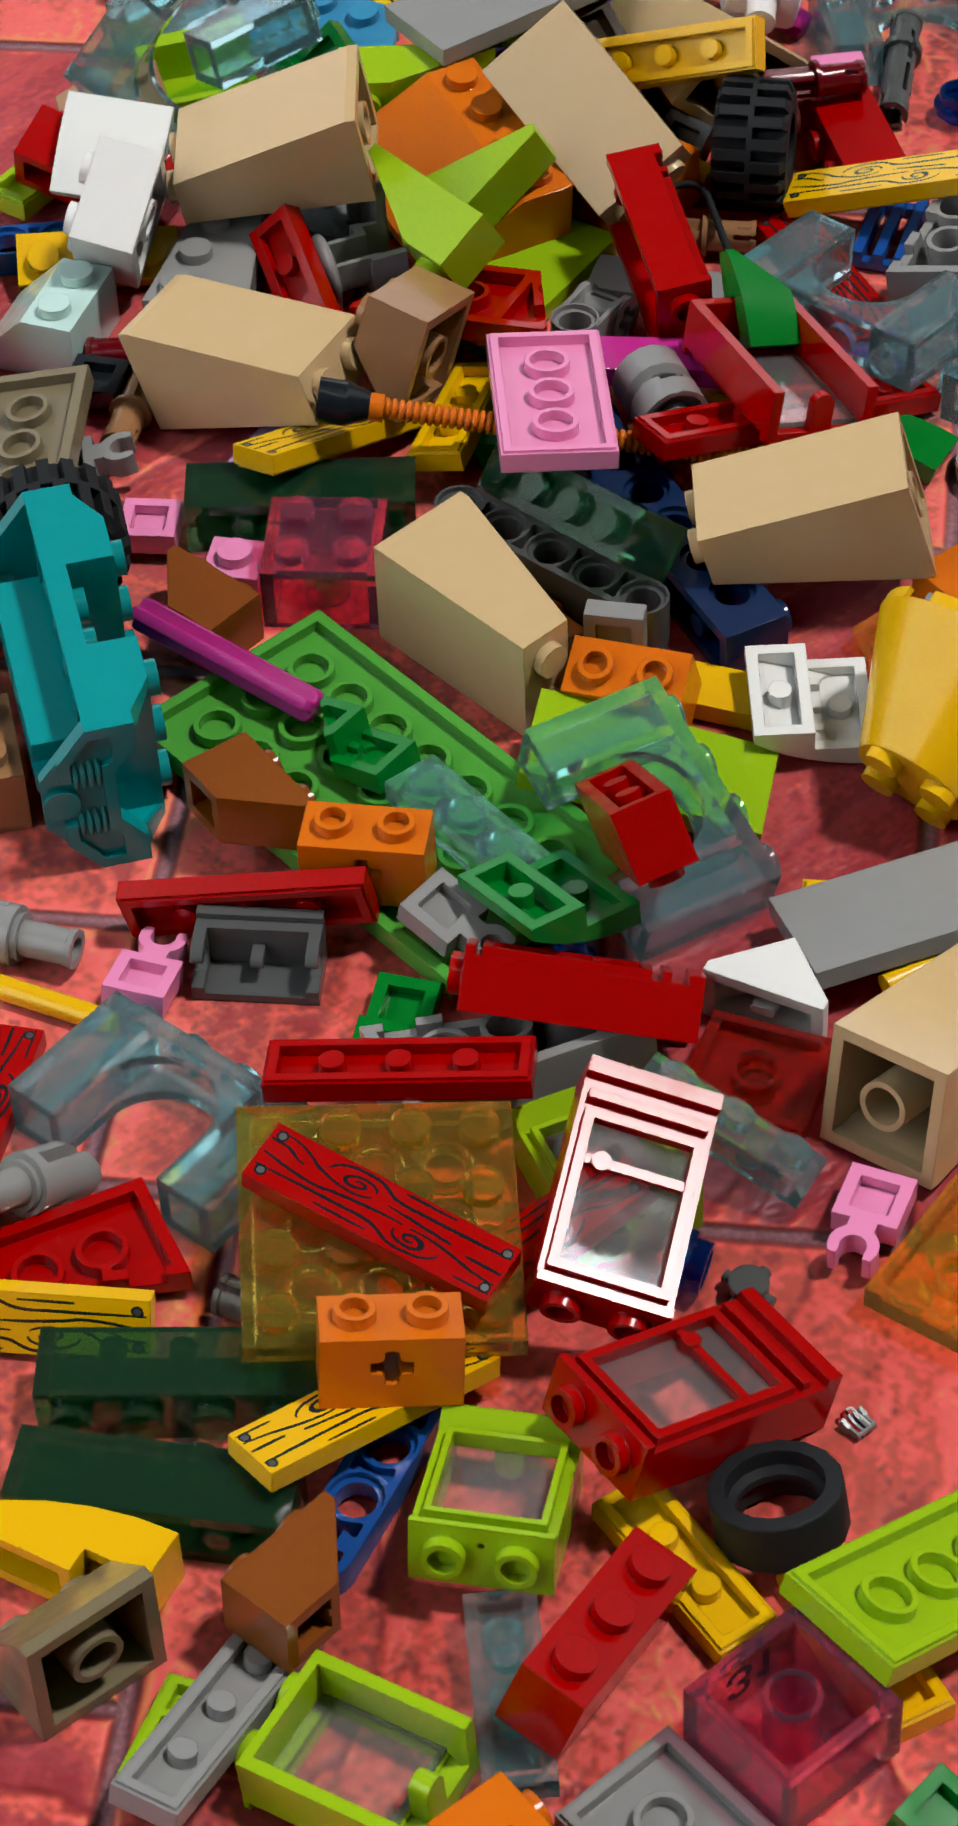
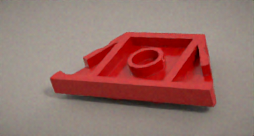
[349,265,547,345]

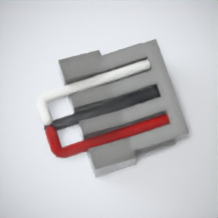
[840,1405,877,1441]

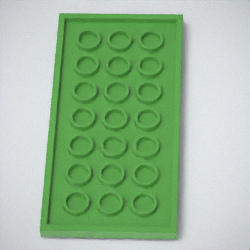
[157,610,630,999]

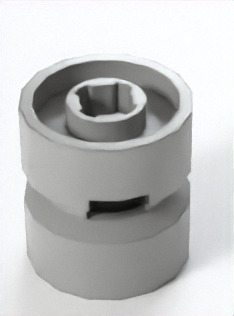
[613,344,708,421]

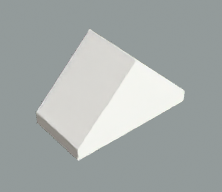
[703,937,829,1054]

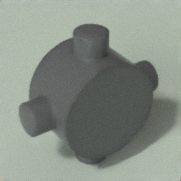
[721,1265,777,1307]

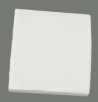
[49,91,175,199]
[744,643,868,763]

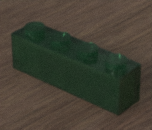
[476,443,689,583]
[183,456,418,552]
[32,1326,318,1441]
[0,1424,309,1564]

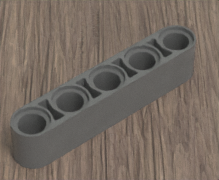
[434,485,670,649]

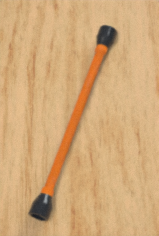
[315,377,765,463]

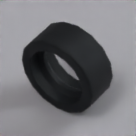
[706,1440,851,1574]

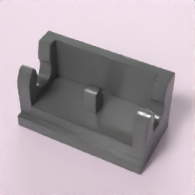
[189,904,329,1006]

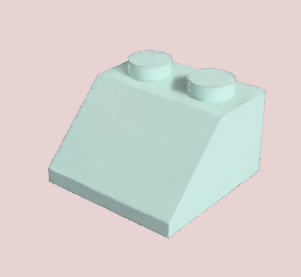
[0,258,120,373]

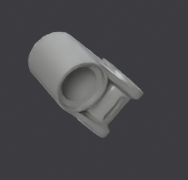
[550,281,639,337]

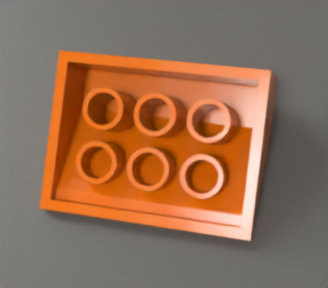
[376,58,573,264]

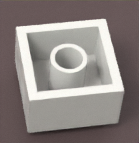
[63,135,168,288]

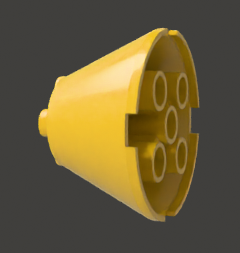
[859,586,958,829]

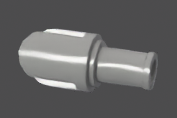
[0,900,85,969]
[0,1140,102,1218]

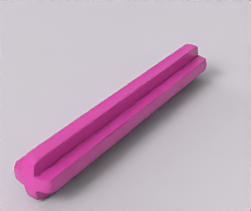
[132,598,324,723]

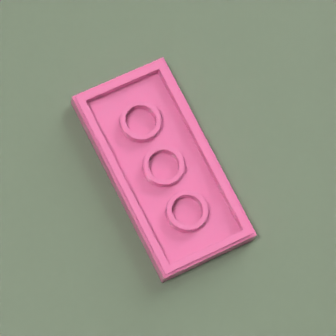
[486,330,619,473]

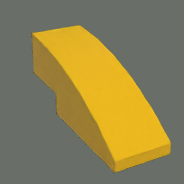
[0,1500,185,1612]

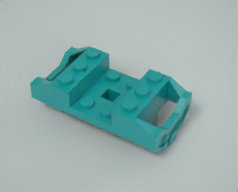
[0,483,173,867]

